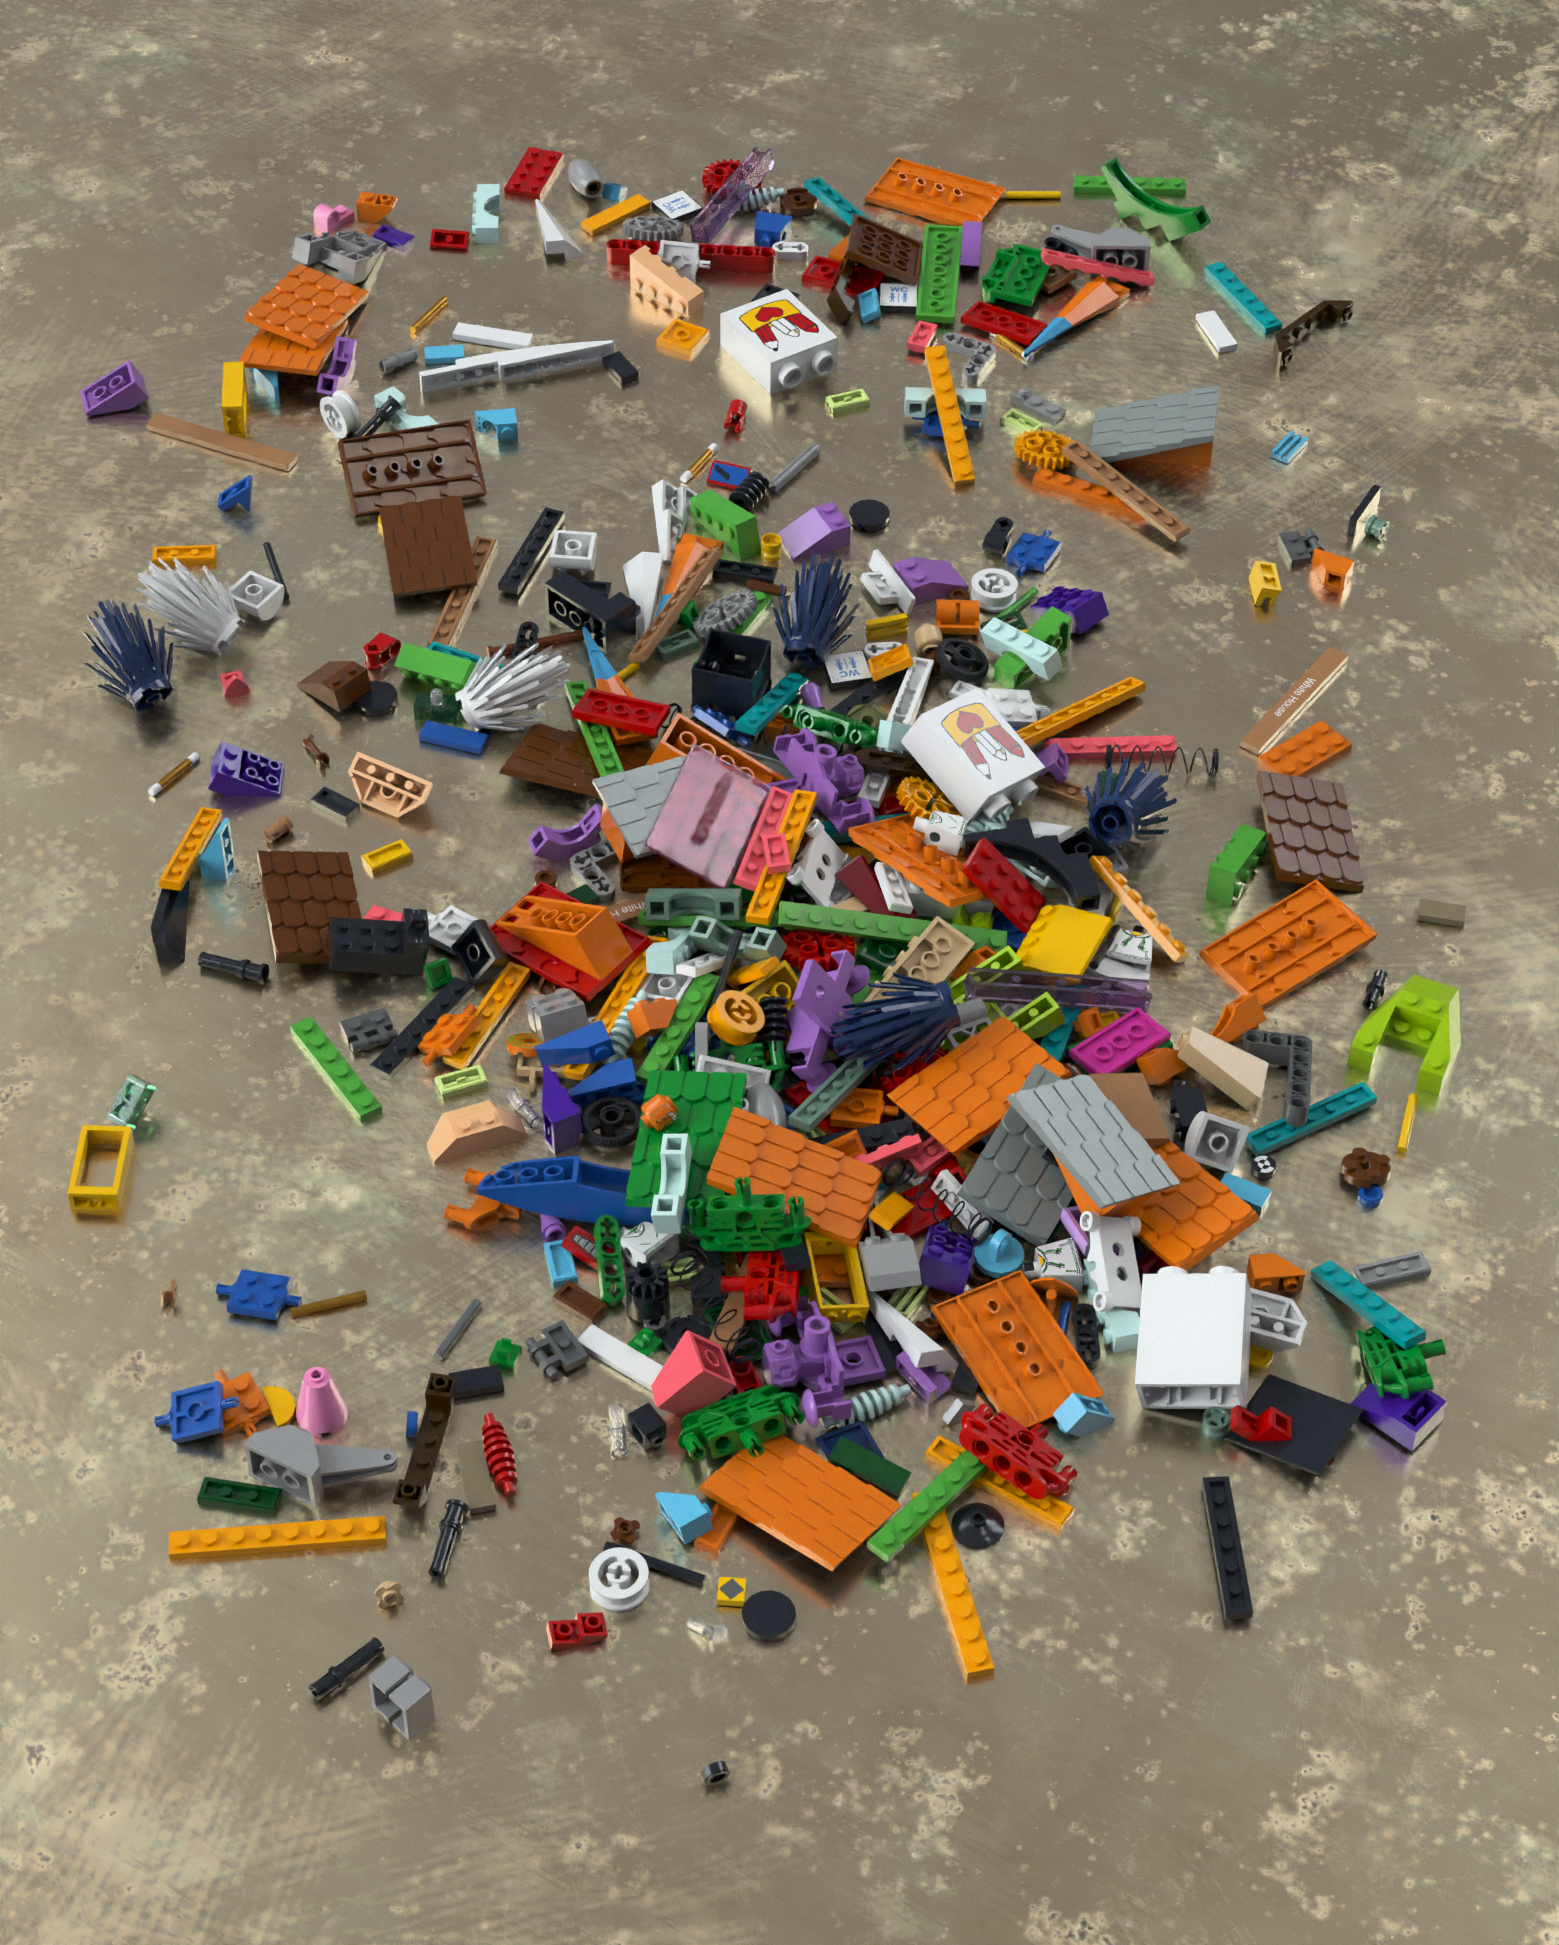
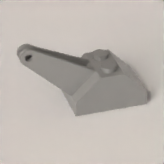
[1051,225,1151,278]
[858,1196,922,1292]
[244,1425,398,1508]

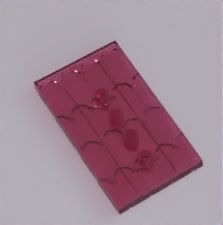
[644,743,772,889]

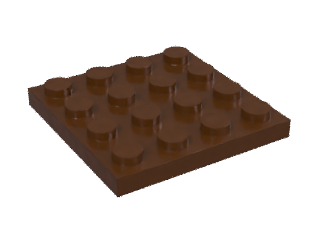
[845,213,923,286]

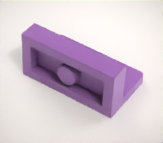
[1035,742,1069,783]
[896,1351,952,1405]

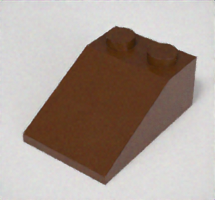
[297,661,372,712]

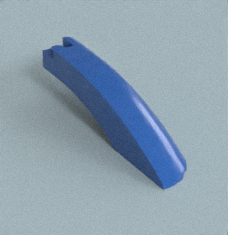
[477,1156,731,1226]

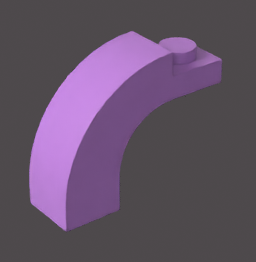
[960,221,982,267]
[316,336,357,395]
[528,803,603,860]

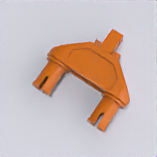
[444,1168,522,1231]

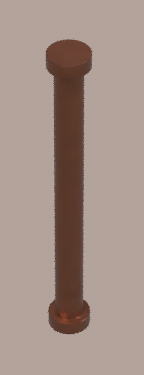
[487,627,584,659]

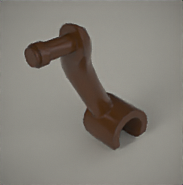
[302,734,330,770]

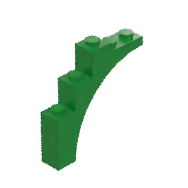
[1100,157,1211,241]

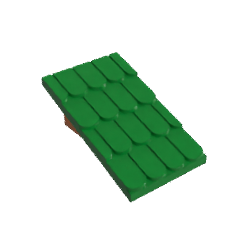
[625,1070,747,1210]

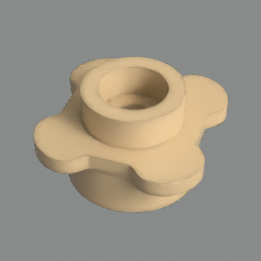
[375,1581,404,1609]

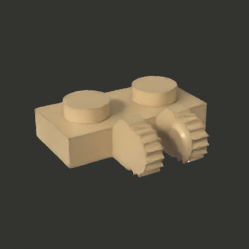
[517,1052,567,1091]

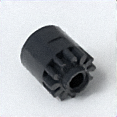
[625,1260,670,1323]

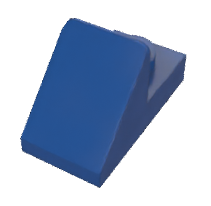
[217,475,253,512]

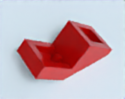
[1231,1405,1292,1441]

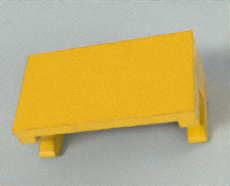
[1248,561,1282,606]

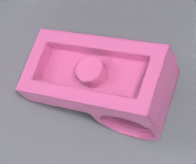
[314,204,355,233]

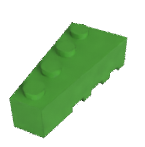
[690,490,761,562]
[994,606,1072,689]
[394,643,476,692]
[1206,824,1268,906]

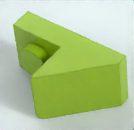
[951,904,994,929]

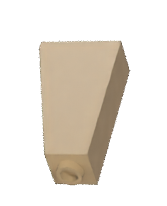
[1177,1026,1269,1111]

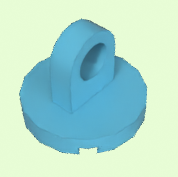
[974,1229,1024,1278]

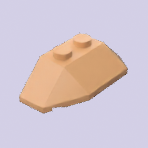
[348,752,434,819]
[427,1100,528,1164]

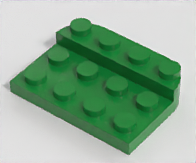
[982,244,1053,307]

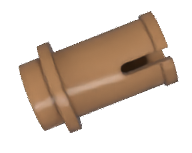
[263,817,293,843]

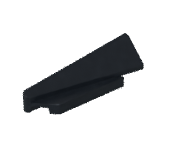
[150,880,190,963]

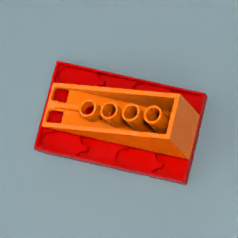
[490,881,652,1002]

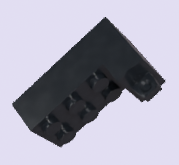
[545,571,641,654]
[327,908,430,976]

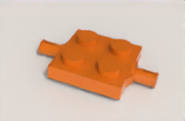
[417,1004,480,1067]
[830,1088,899,1129]
[214,1370,272,1438]

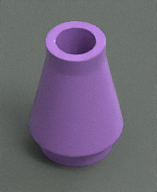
[800,682,825,710]
[540,1214,566,1242]

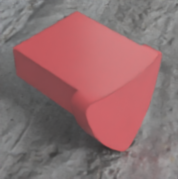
[219,670,250,698]

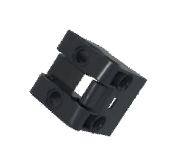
[691,628,772,722]

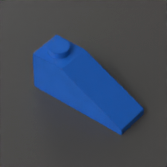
[534,1020,616,1065]
[568,1058,640,1108]

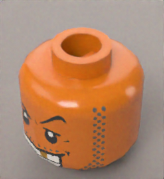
[640,1094,678,1131]

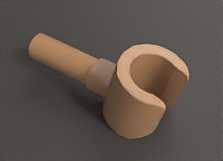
[161,1279,177,1309]

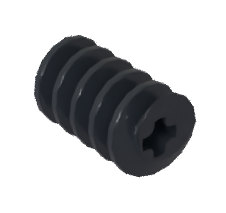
[729,471,771,511]
[756,996,789,1050]

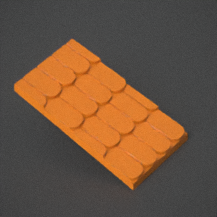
[864,157,1006,226]
[243,264,370,349]
[238,319,349,376]
[849,813,988,908]
[1199,879,1378,1010]
[887,1016,1072,1156]
[706,1107,882,1249]
[1120,1141,1260,1271]
[930,1270,1105,1428]
[698,1435,902,1571]

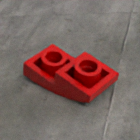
[546,1612,608,1650]

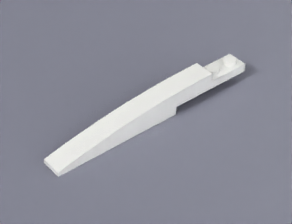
[419,340,614,393]
[857,657,934,808]

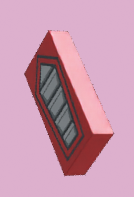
[561,1225,615,1271]

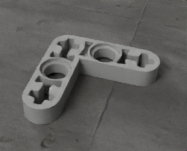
[942,332,996,383]
[570,839,619,903]
[695,1022,711,1072]

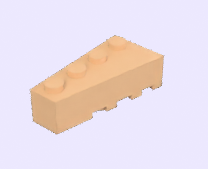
[630,245,704,317]

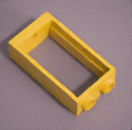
[222,362,248,438]
[67,1125,134,1211]
[803,1232,870,1324]

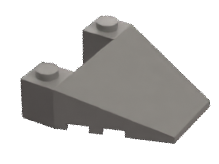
[292,230,387,285]

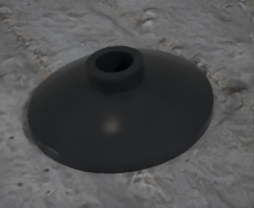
[951,1503,1005,1549]

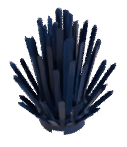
[773,554,860,668]
[83,600,174,711]
[1084,758,1177,852]
[829,973,961,1071]

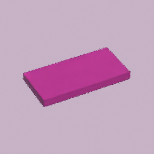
[1069,1007,1171,1074]

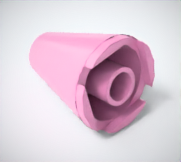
[296,1367,348,1436]

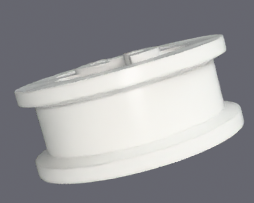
[320,390,361,439]
[970,568,1018,613]
[589,1547,650,1612]

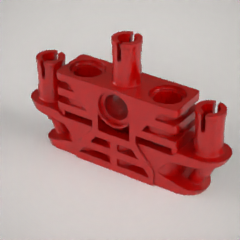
[721,1250,802,1324]
[959,1404,1078,1500]

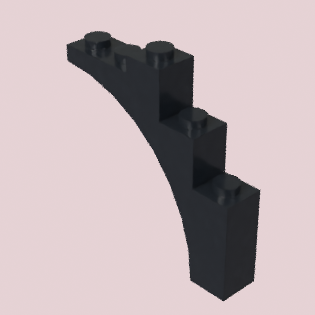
[962,818,1101,911]

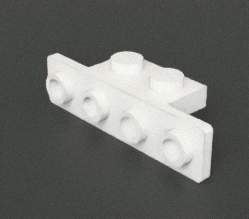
[860,549,915,615]

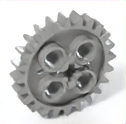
[622,216,684,242]
[693,589,759,638]

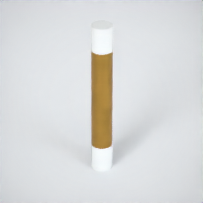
[989,333,1034,362]
[680,443,718,483]
[148,752,200,796]

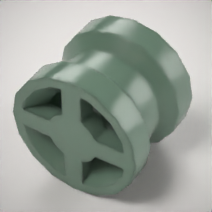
[1364,515,1389,540]
[1201,1406,1230,1440]

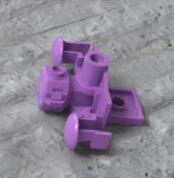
[755,728,874,834]
[785,949,870,1093]
[762,1295,886,1428]

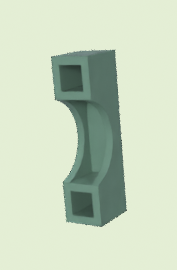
[645,888,743,920]
[688,915,787,962]

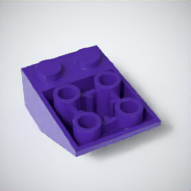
[1030,586,1109,634]
[208,741,284,797]
[542,1064,583,1155]
[918,1225,977,1295]
[1350,1382,1447,1451]

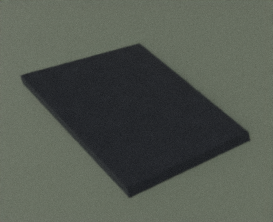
[1224,1374,1363,1476]

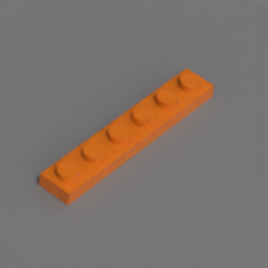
[1032,467,1146,520]

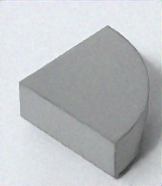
[942,1398,976,1424]

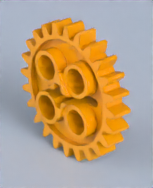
[1013,429,1075,470]
[896,776,963,820]

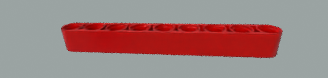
[606,239,775,273]

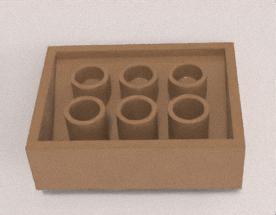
[1087,1073,1170,1148]

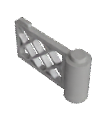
[946,997,991,1050]

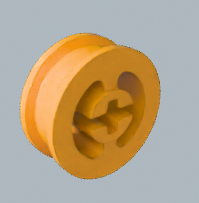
[707,990,765,1046]

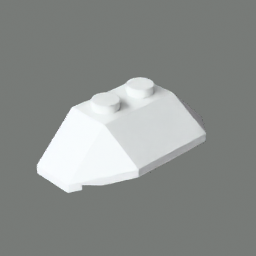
[1250,1288,1308,1352]

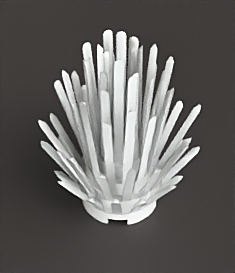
[136,557,246,656]
[455,643,571,732]

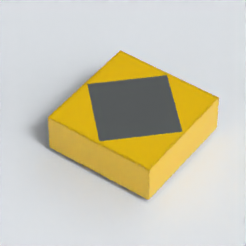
[717,1577,746,1607]

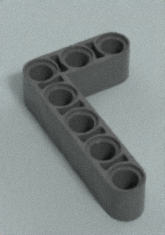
[1241,1030,1312,1127]

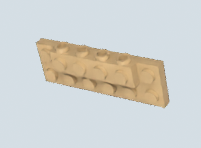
[862,916,975,1014]

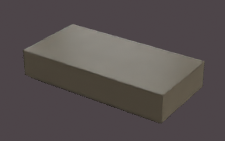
[1417,899,1466,927]

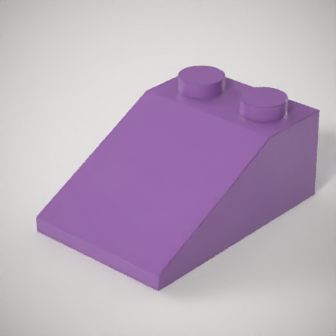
[80,360,149,416]
[777,502,851,562]
[894,557,969,607]

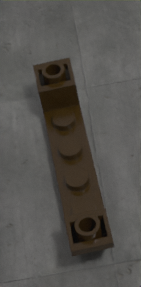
[826,255,865,324]
[1273,300,1354,369]
[851,747,935,783]
[393,1373,457,1508]

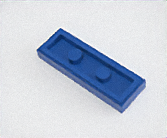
[419,721,489,754]

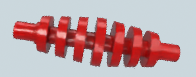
[482,1413,518,1497]

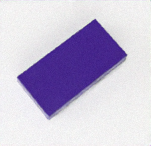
[373,225,415,251]

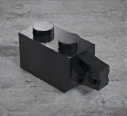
[1168,1079,1208,1142]

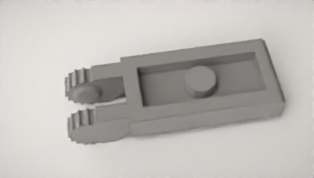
[1010,388,1066,425]

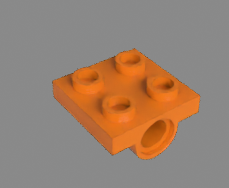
[936,599,980,635]

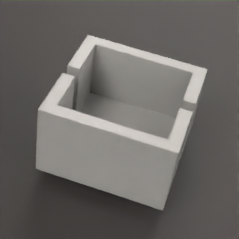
[525,988,588,1042]
[368,1655,435,1741]

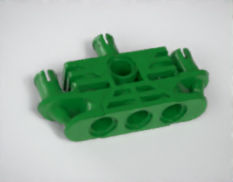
[781,704,879,748]
[673,1038,790,1098]
[686,1177,811,1252]
[1355,1326,1446,1399]
[678,1385,805,1461]

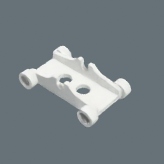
[786,819,853,907]
[1080,1211,1142,1315]

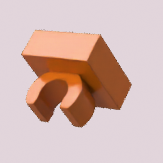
[1072,1007,1104,1038]

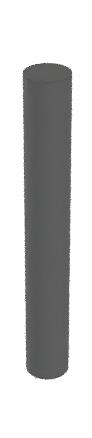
[434,1299,482,1360]

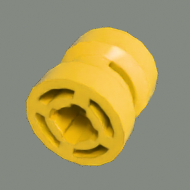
[761,533,782,562]

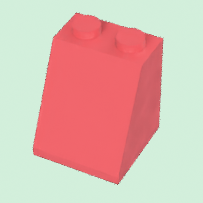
[651,1330,737,1418]

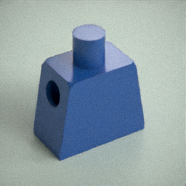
[754,211,792,248]

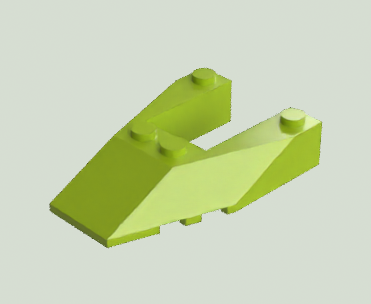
[940,945,1065,1053]
[1347,974,1461,1095]

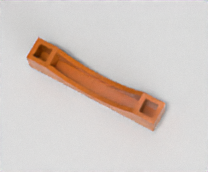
[1135,994,1267,1087]

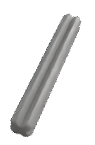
[769,443,820,493]

